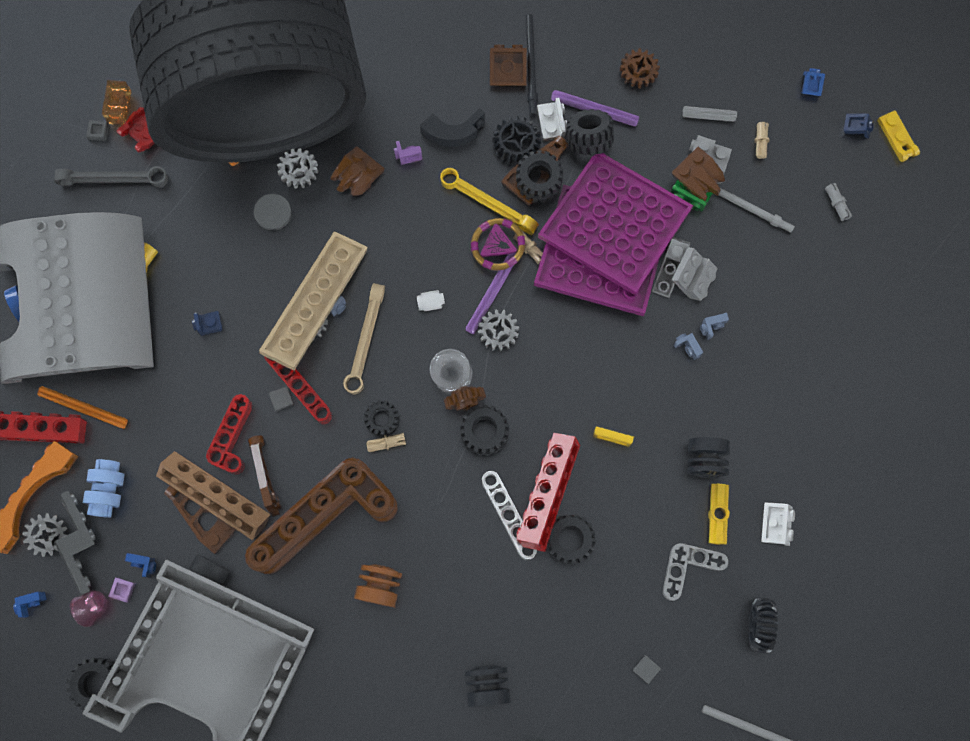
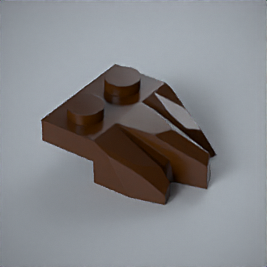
[330,146,385,196]
[671,147,725,201]

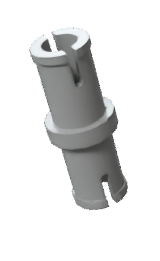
[825,183,852,221]

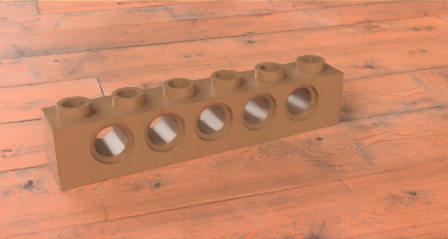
[156,451,270,540]

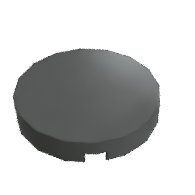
[254,194,291,231]

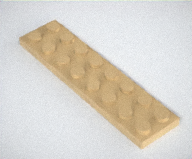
[259,231,368,370]

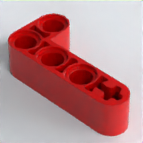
[206,394,252,475]

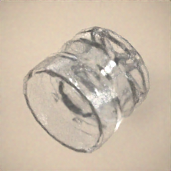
[429,349,473,394]

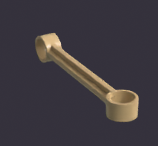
[343,283,385,395]

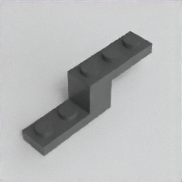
[54,491,96,596]

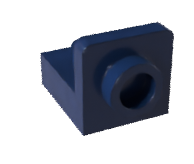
[844,114,874,138]
[192,311,223,336]

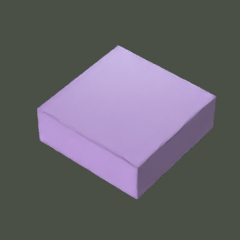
[108,578,136,603]

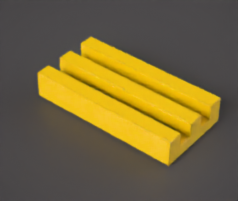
[593,427,634,447]

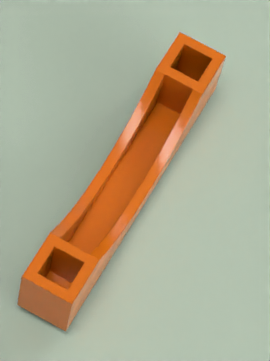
[0,441,79,554]

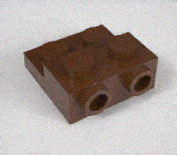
[490,45,527,86]

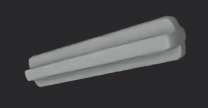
[682,106,737,122]

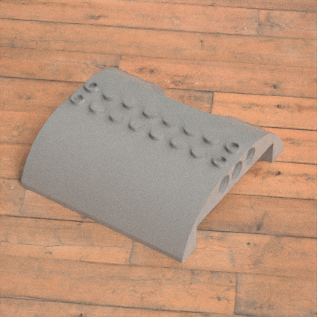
[0,212,154,384]
[82,560,314,741]

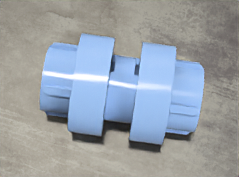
[83,459,125,518]

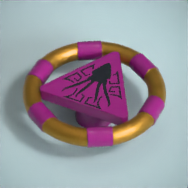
[471,218,526,270]

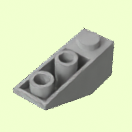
[652,237,690,298]

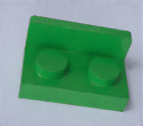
[671,180,713,212]

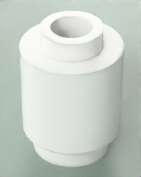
[417,290,445,312]

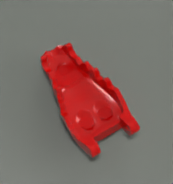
[117,107,154,153]

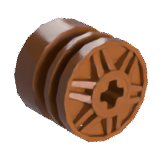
[354,564,402,608]

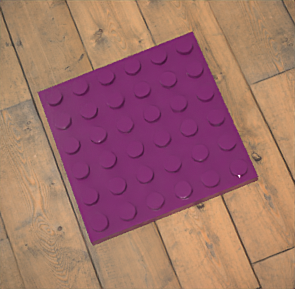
[538,153,693,295]
[534,185,660,316]

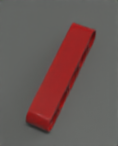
[264,356,332,424]

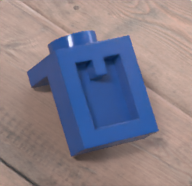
[802,68,825,96]
[125,553,156,578]
[13,592,46,618]

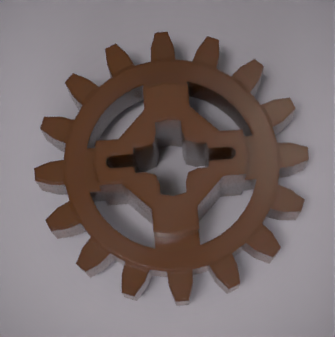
[619,48,660,88]
[444,386,486,411]

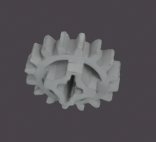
[277,148,318,189]
[478,309,519,351]
[22,513,67,557]

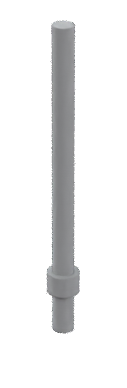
[719,188,795,233]
[702,705,798,741]

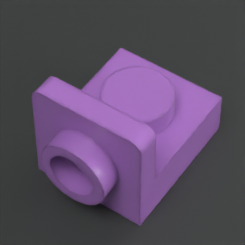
[393,141,422,165]

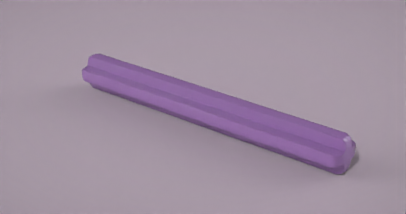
[551,90,639,126]
[466,253,516,334]

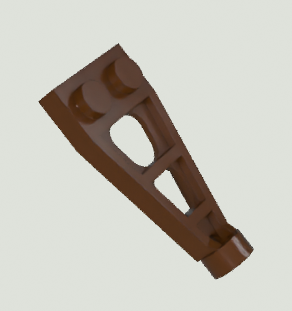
[501,136,568,206]
[248,435,282,517]
[164,486,237,554]

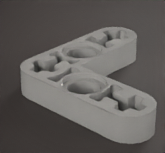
[663,543,728,601]

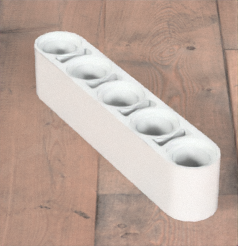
[482,471,537,560]

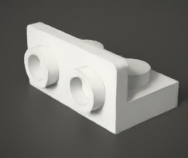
[537,98,567,142]
[762,503,795,546]

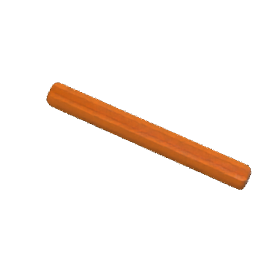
[37,386,128,429]

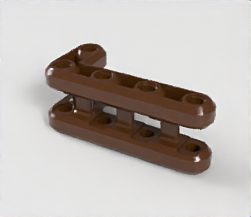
[245,458,398,575]

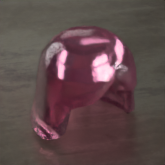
[69,591,108,627]

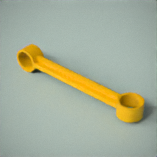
[440,168,539,235]

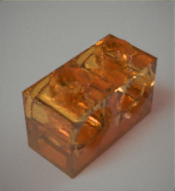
[102,80,132,125]

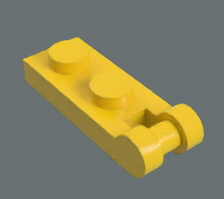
[877,110,920,162]

